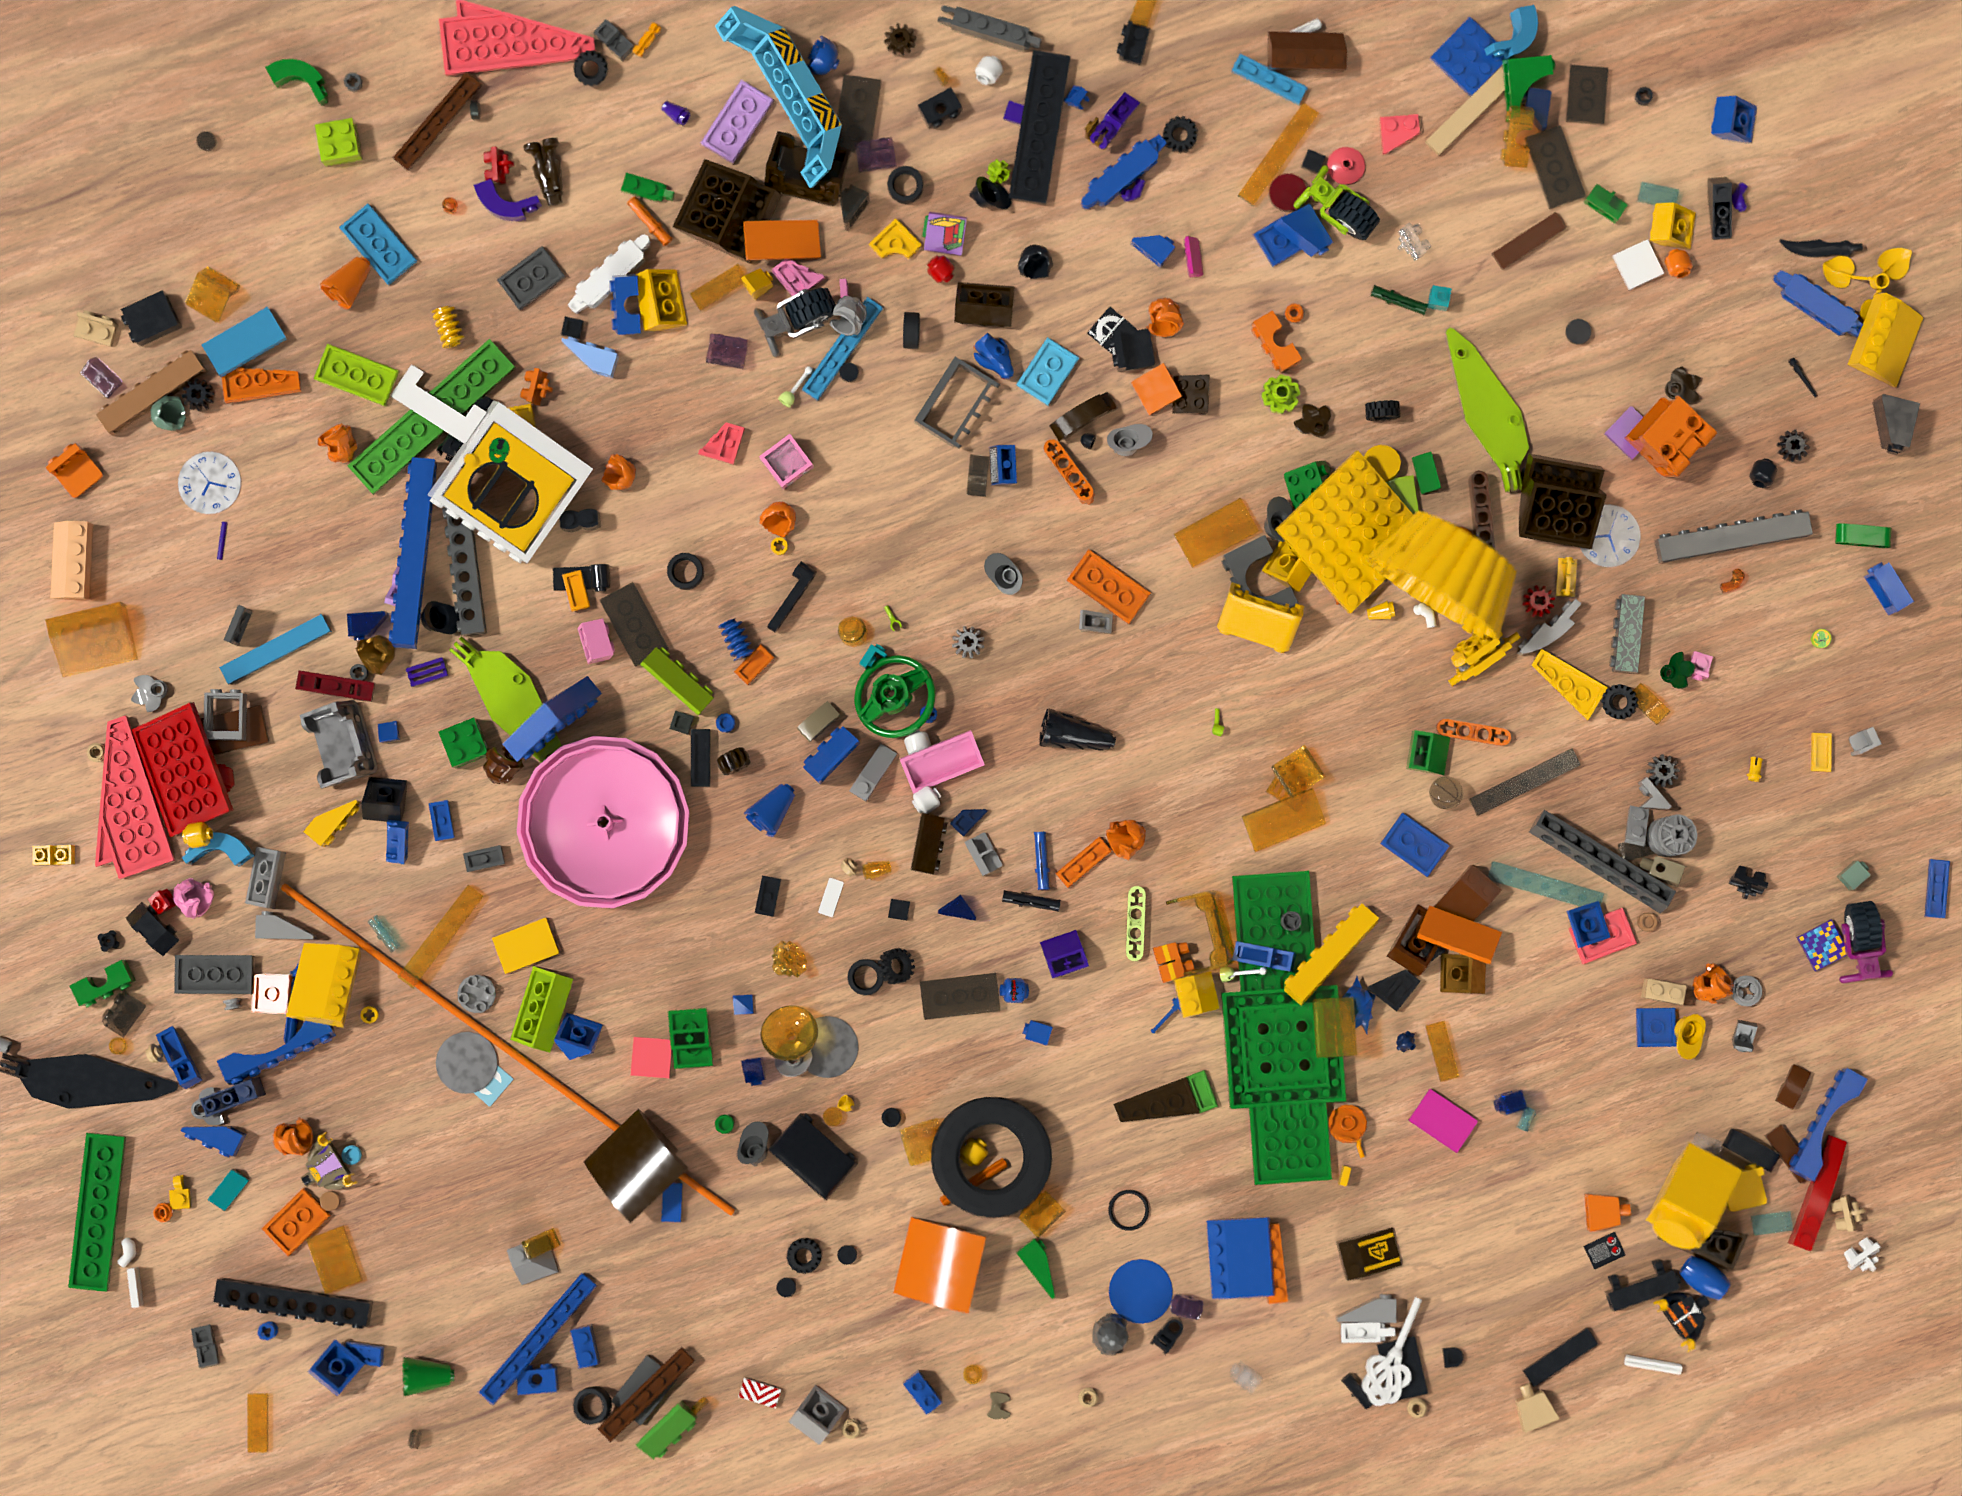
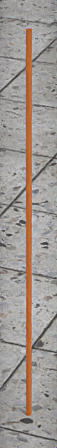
[281,883,735,1216]

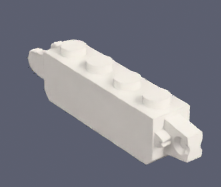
[568,235,651,314]

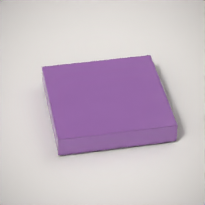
[1604,406,1643,460]

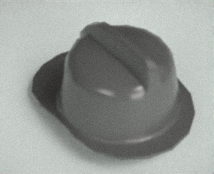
[1264,496,1293,542]
[984,553,1023,595]
[737,1121,769,1166]

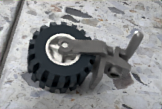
[754,288,836,357]

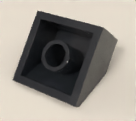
[361,777,407,822]

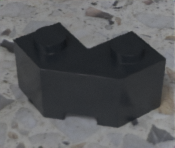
[126,902,179,956]

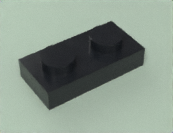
[755,875,782,917]

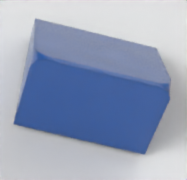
[378,721,400,743]

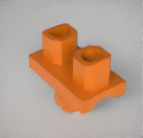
[520,368,553,406]

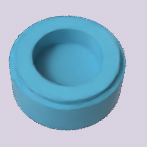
[341,1145,362,1165]

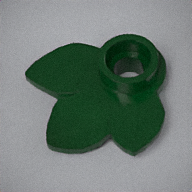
[1660,652,1696,689]

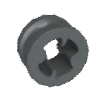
[344,73,362,92]
[350,664,369,681]

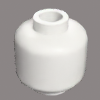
[975,56,1003,85]
[904,729,931,755]
[912,786,941,814]

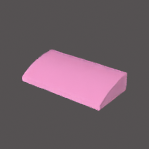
[900,730,985,794]

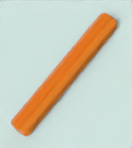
[940,1158,1008,1206]

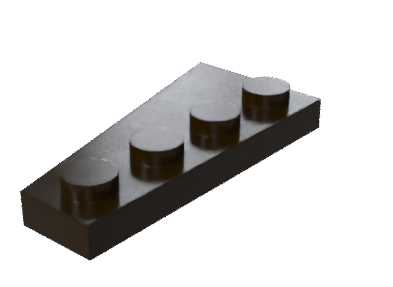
[1114,1077,1199,1122]

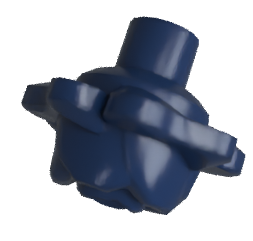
[1396,1031,1416,1053]

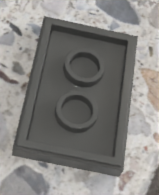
[497,246,565,311]
[612,1355,677,1425]

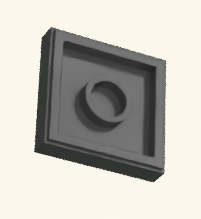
[224,605,252,646]

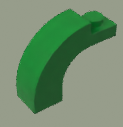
[265,59,329,106]

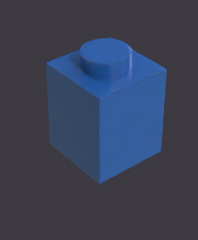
[1022,1020,1053,1046]

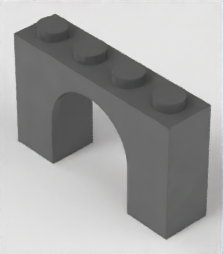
[1221,535,1299,608]

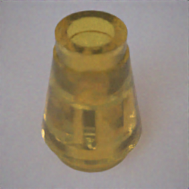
[862,861,891,880]

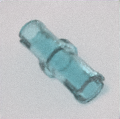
[367,915,401,953]

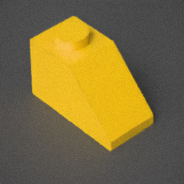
[741,268,773,300]

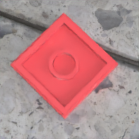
[631,1037,672,1078]

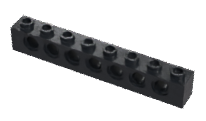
[213,1278,373,1329]

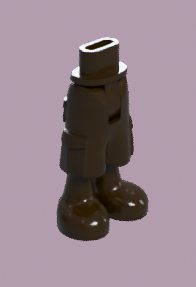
[523,137,563,206]

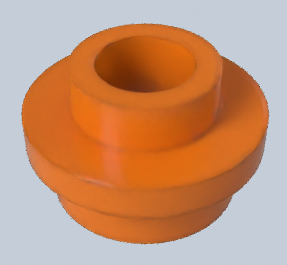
[1285,303,1304,323]
[153,1203,172,1222]

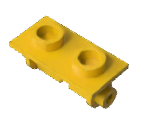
[1556,557,1577,597]

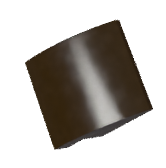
[672,159,781,263]
[1519,454,1607,549]
[583,1108,688,1224]

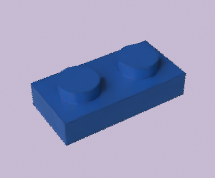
[428,800,455,841]

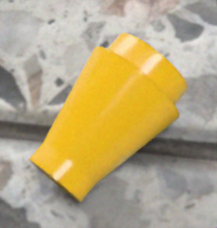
[1367,601,1396,620]

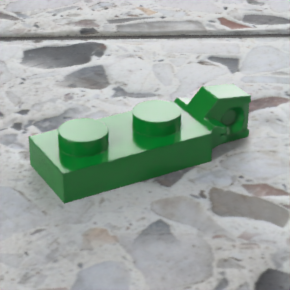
[621,172,675,203]

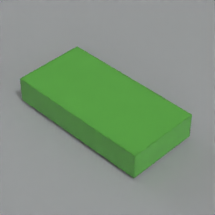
[1186,1070,1218,1113]

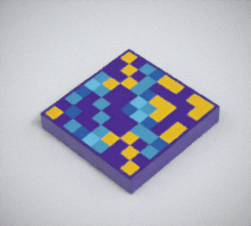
[1796,919,1846,971]

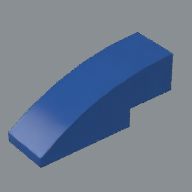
[1232,941,1296,972]
[156,1026,202,1090]

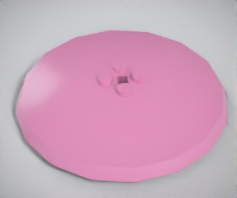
[517,736,689,908]

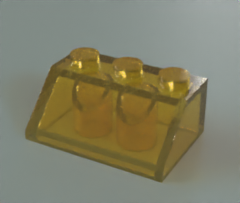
[1313,997,1357,1057]

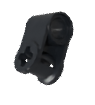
[1150,1317,1183,1355]

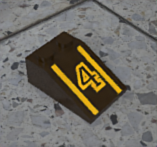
[1336,1227,1402,1281]

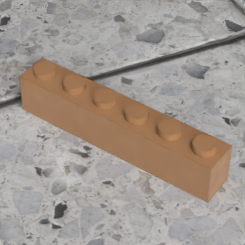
[96,350,208,436]

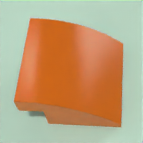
[893,1217,986,1314]

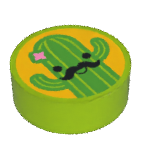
[1811,629,1831,648]

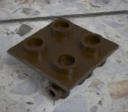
[1172,375,1210,415]

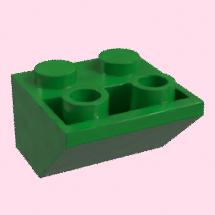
[1406,730,1450,776]

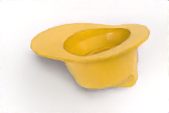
[1674,1014,1706,1060]

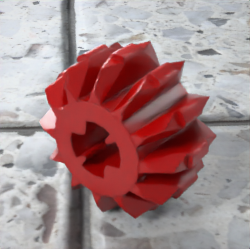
[1522,585,1555,618]

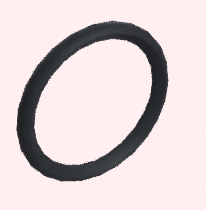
[1108,1190,1149,1231]

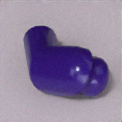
[1121,179,1146,202]
[1732,182,1748,212]

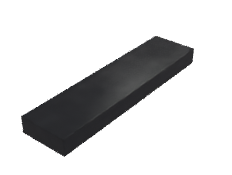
[1522,1327,1598,1387]

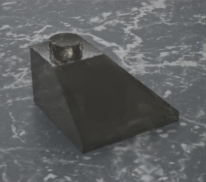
[839,185,870,232]

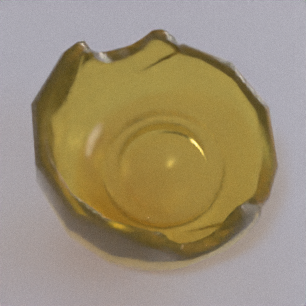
[837,616,868,647]

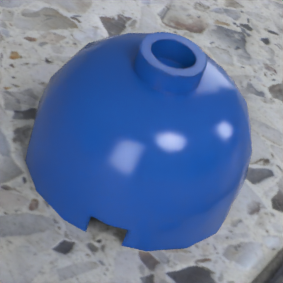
[806,36,840,75]

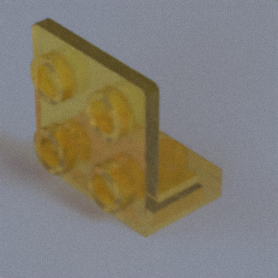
[185,266,240,323]
[899,1118,940,1166]

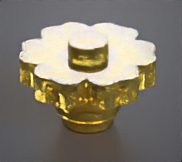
[772,941,807,977]

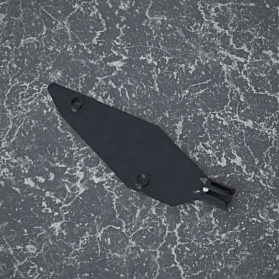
[0,1053,178,1109]

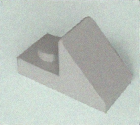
[1079,610,1113,634]
[1638,777,1672,810]

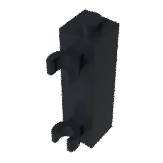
[1605,1259,1681,1312]

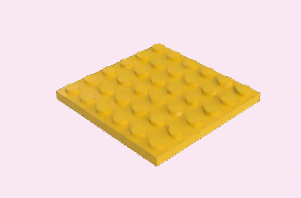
[1275,450,1413,614]

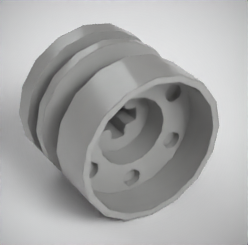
[1646,814,1698,857]

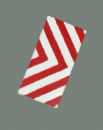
[738,1378,781,1408]

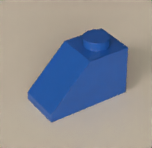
[1131,235,1175,268]

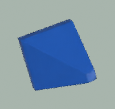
[733,994,754,1015]

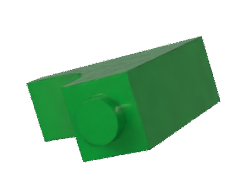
[1502,55,1555,118]

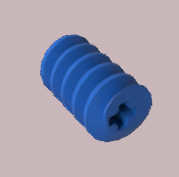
[718,618,754,661]

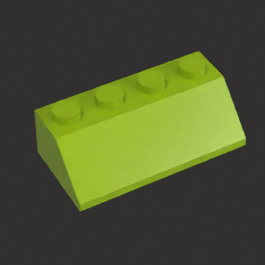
[640,647,714,715]
[510,966,573,1052]

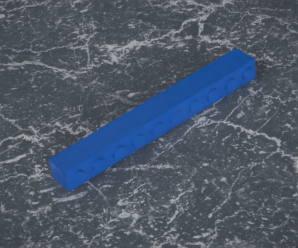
[389,457,437,649]

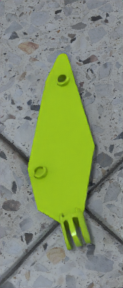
[1446,328,1529,493]
[449,636,562,763]

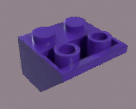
[1040,930,1089,979]

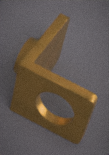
[1084,117,1108,149]

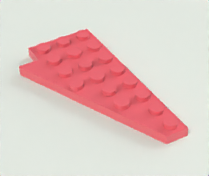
[439,0,596,76]
[95,715,175,879]

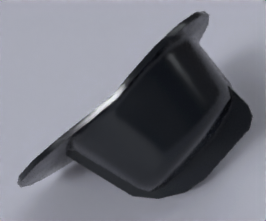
[969,176,1012,210]
[420,601,460,634]

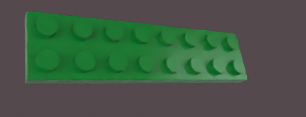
[68,1133,126,1292]

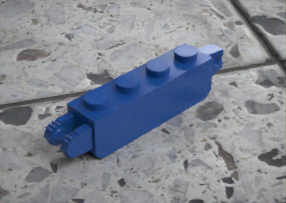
[1081,134,1166,209]
[1773,270,1863,338]

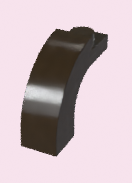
[1049,392,1117,441]

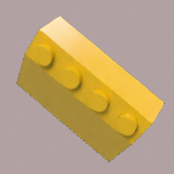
[1847,293,1923,388]
[286,943,361,1028]

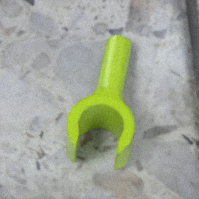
[884,605,902,631]
[1212,708,1224,736]

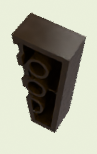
[1657,1229,1748,1271]

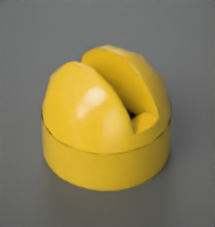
[837,1095,855,1112]

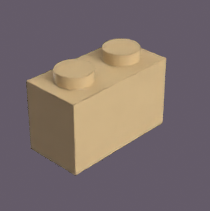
[1641,979,1686,1005]

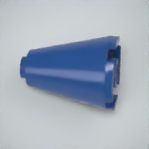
[744,784,795,837]

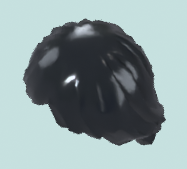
[1018,244,1053,279]

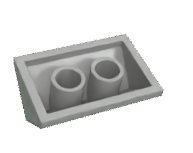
[245,847,286,909]

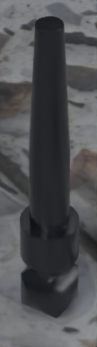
[1788,358,1818,397]

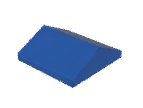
[1567,901,1611,948]

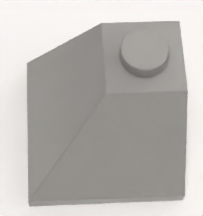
[507,1235,559,1285]

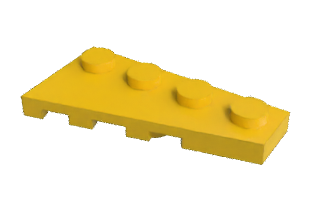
[1531,649,1608,720]

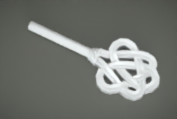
[1361,1297,1422,1406]

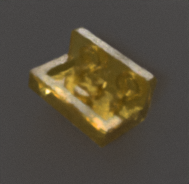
[1018,1191,1066,1238]

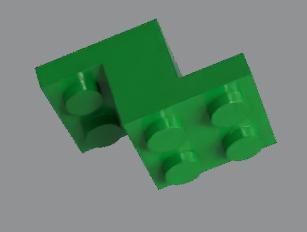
[668,1008,713,1069]

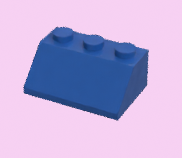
[803,726,860,784]

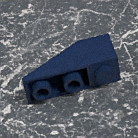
[200,1077,266,1117]

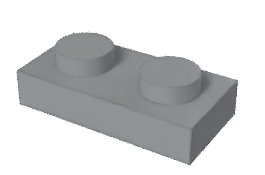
[1624,805,1649,846]

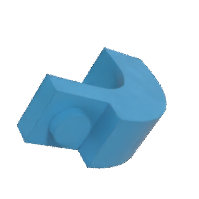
[1485,5,1538,60]
[182,832,255,867]

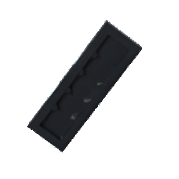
[691,729,711,787]

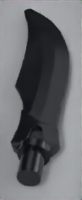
[1779,239,1863,257]

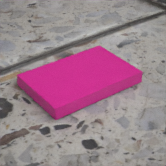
[1408,1088,1478,1153]

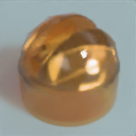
[442,197,458,214]

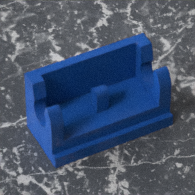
[386,820,409,865]

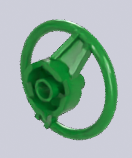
[854,655,936,738]

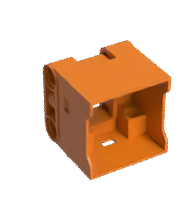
[1625,396,1717,477]

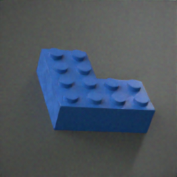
[503,676,602,762]

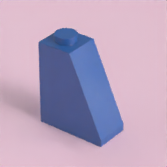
[1273,204,1333,257]

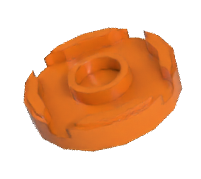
[1328,1104,1367,1143]

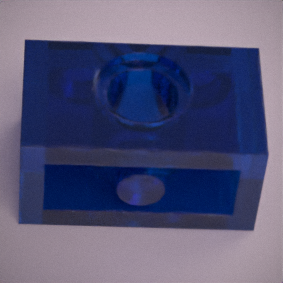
[1493,1089,1528,1115]

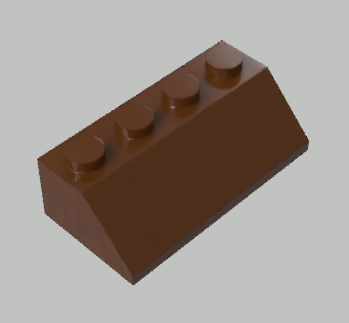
[1268,31,1347,72]

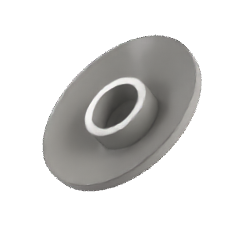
[775,1042,813,1077]

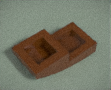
[1775,1064,1811,1110]

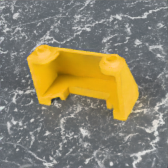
[1217,582,1305,653]

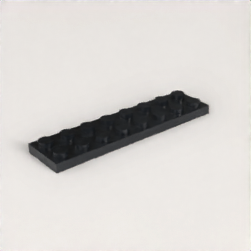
[1009,50,1071,205]

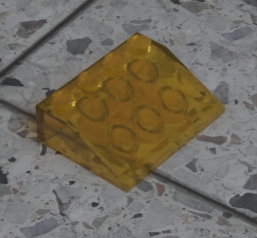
[45,602,138,677]

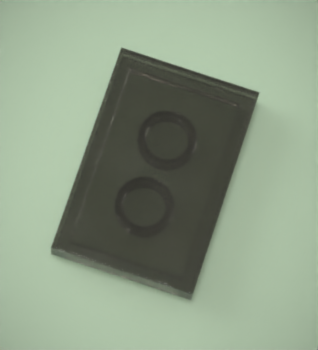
[1565,65,1608,125]

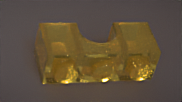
[1500,106,1535,168]

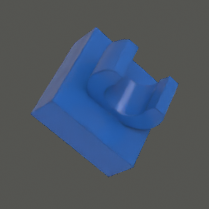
[1063,86,1089,110]

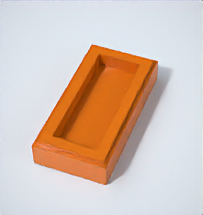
[734,644,774,685]

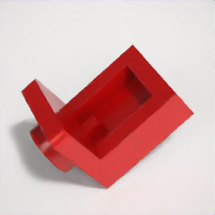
[148,889,176,915]

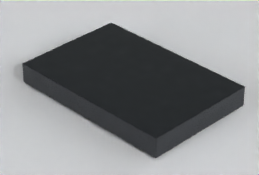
[1376,1336,1428,1400]

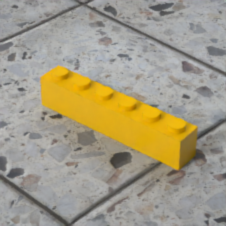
[1284,903,1379,1006]

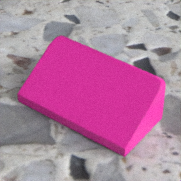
[1184,236,1203,277]

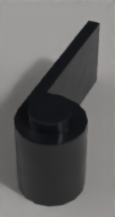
[553,564,610,592]

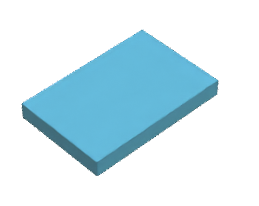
[1016,337,1079,406]

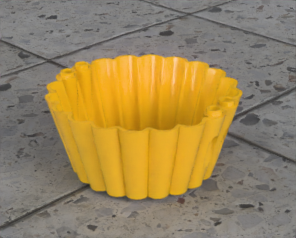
[1365,511,1517,640]

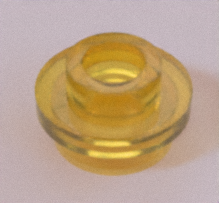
[963,1364,983,1384]

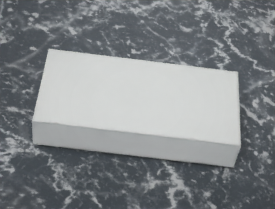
[127,1267,144,1308]

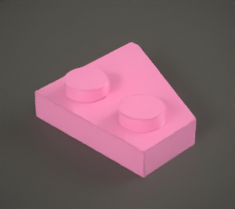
[772,259,824,296]

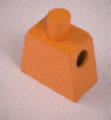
[1584,1193,1631,1232]

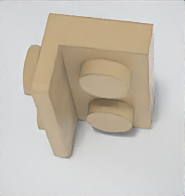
[74,310,118,347]

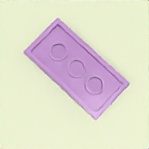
[701,80,774,164]

